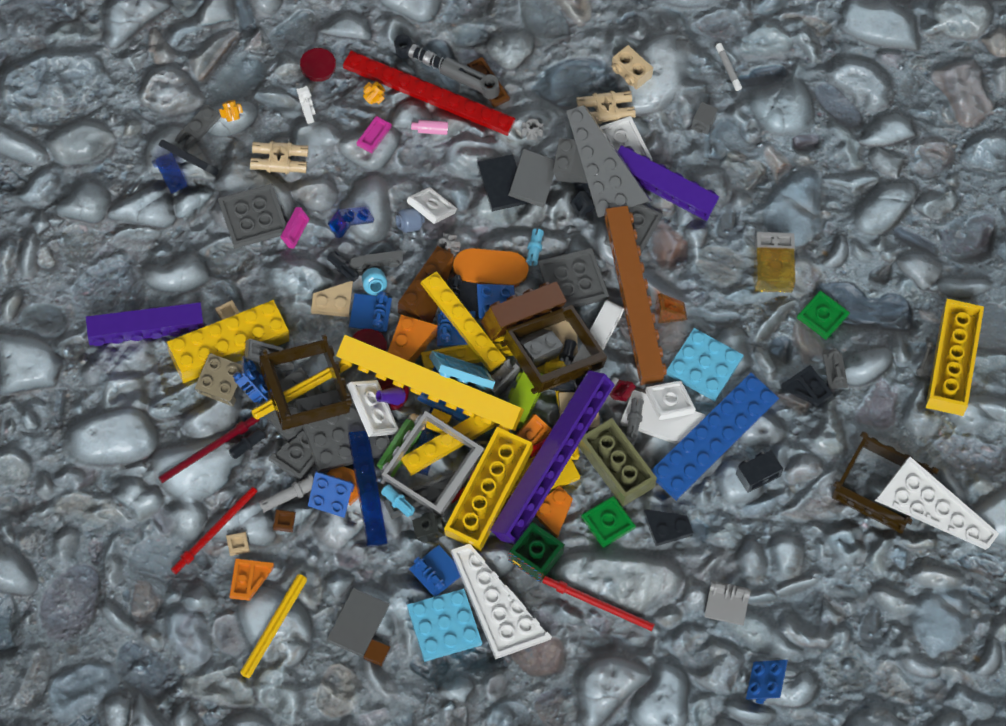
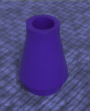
[376,386,406,406]

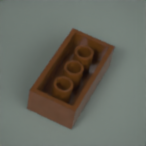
[481,281,567,341]

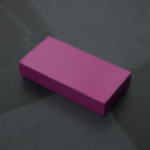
[357,116,392,154]
[280,207,310,249]

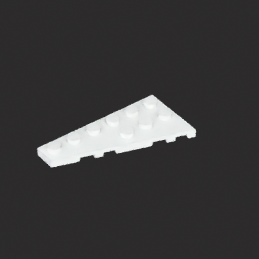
[875,457,999,550]
[451,544,552,659]

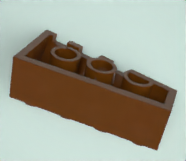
[398,246,454,323]

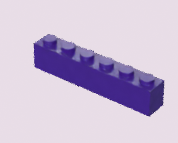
[617,145,720,221]
[86,302,204,346]

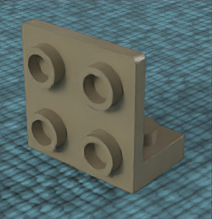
[195,353,242,407]

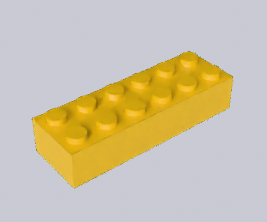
[925,299,984,416]
[167,300,289,383]
[444,427,533,552]

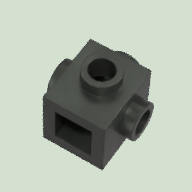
[412,512,445,543]

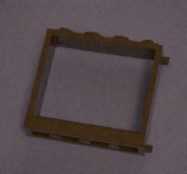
[500,305,607,394]
[259,334,352,431]
[832,432,939,534]

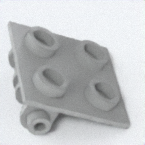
[704,580,751,626]

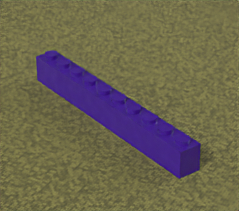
[490,371,615,545]

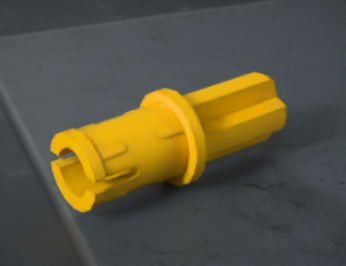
[537,361,566,374]

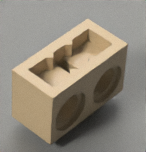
[611,45,653,90]

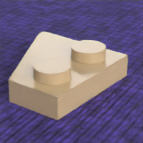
[311,281,353,317]

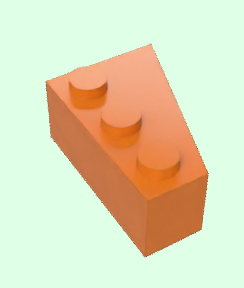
[388,315,438,363]

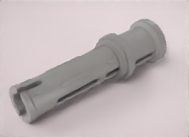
[259,474,314,513]

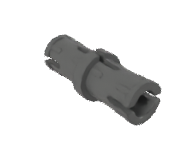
[626,398,644,438]

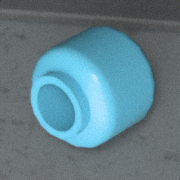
[362,268,387,295]

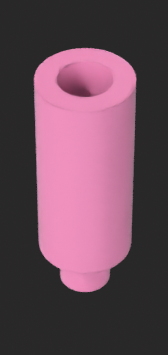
[411,120,448,135]

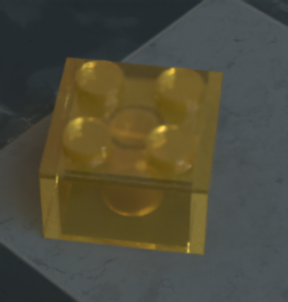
[754,248,795,293]

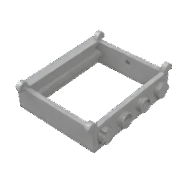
[380,411,485,517]

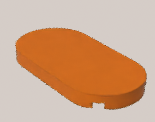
[453,248,528,287]

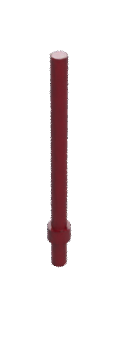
[158,416,260,483]

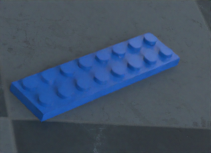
[651,373,779,501]

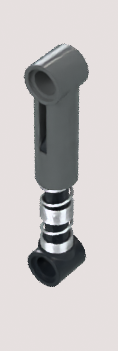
[394,34,500,99]

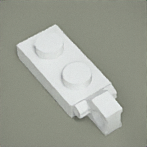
[296,86,316,124]

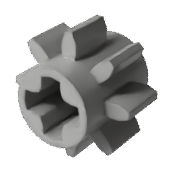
[521,118,544,141]
[438,234,461,256]

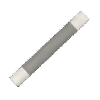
[715,43,742,91]

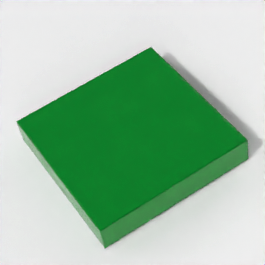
[797,290,850,340]
[581,496,636,548]

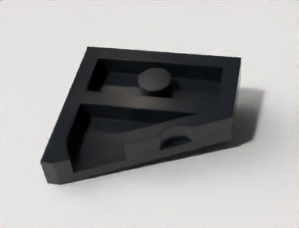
[781,365,833,407]
[643,509,693,546]

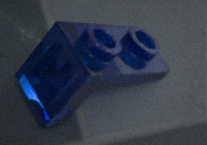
[151,152,187,194]
[328,206,374,238]

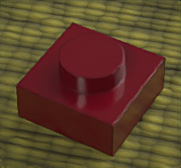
[609,380,636,401]

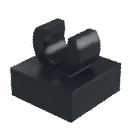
[570,191,595,217]

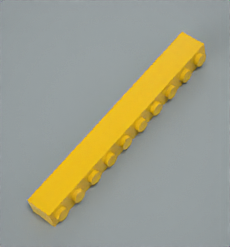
[336,335,524,432]

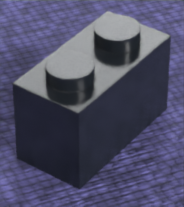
[736,450,783,493]

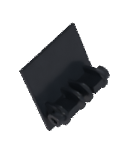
[447,275,479,319]

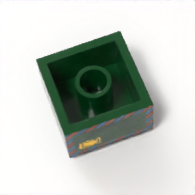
[508,522,565,583]

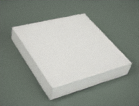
[406,187,457,224]
[645,381,696,420]

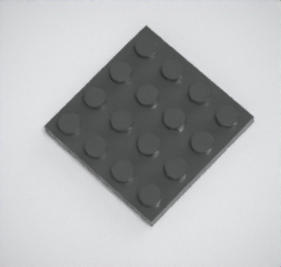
[294,387,390,472]

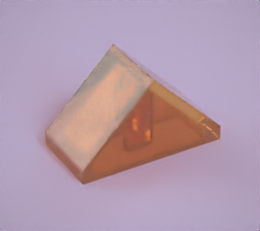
[655,293,687,324]

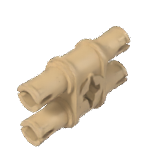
[576,91,636,125]
[250,140,309,174]

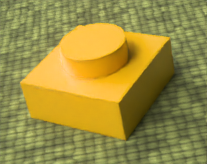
[426,408,451,434]

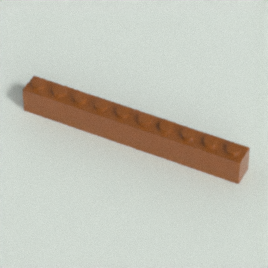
[604,206,667,385]

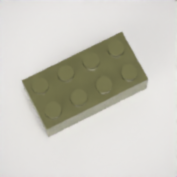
[579,418,657,506]

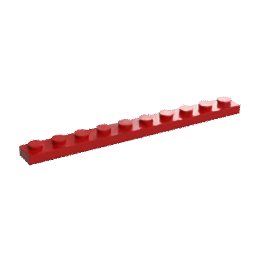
[343,51,516,136]

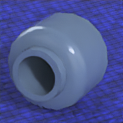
[395,207,425,233]

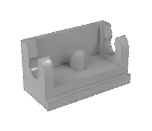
[755,232,795,256]
[479,359,520,398]

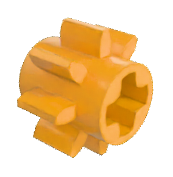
[363,82,385,104]
[219,100,243,122]

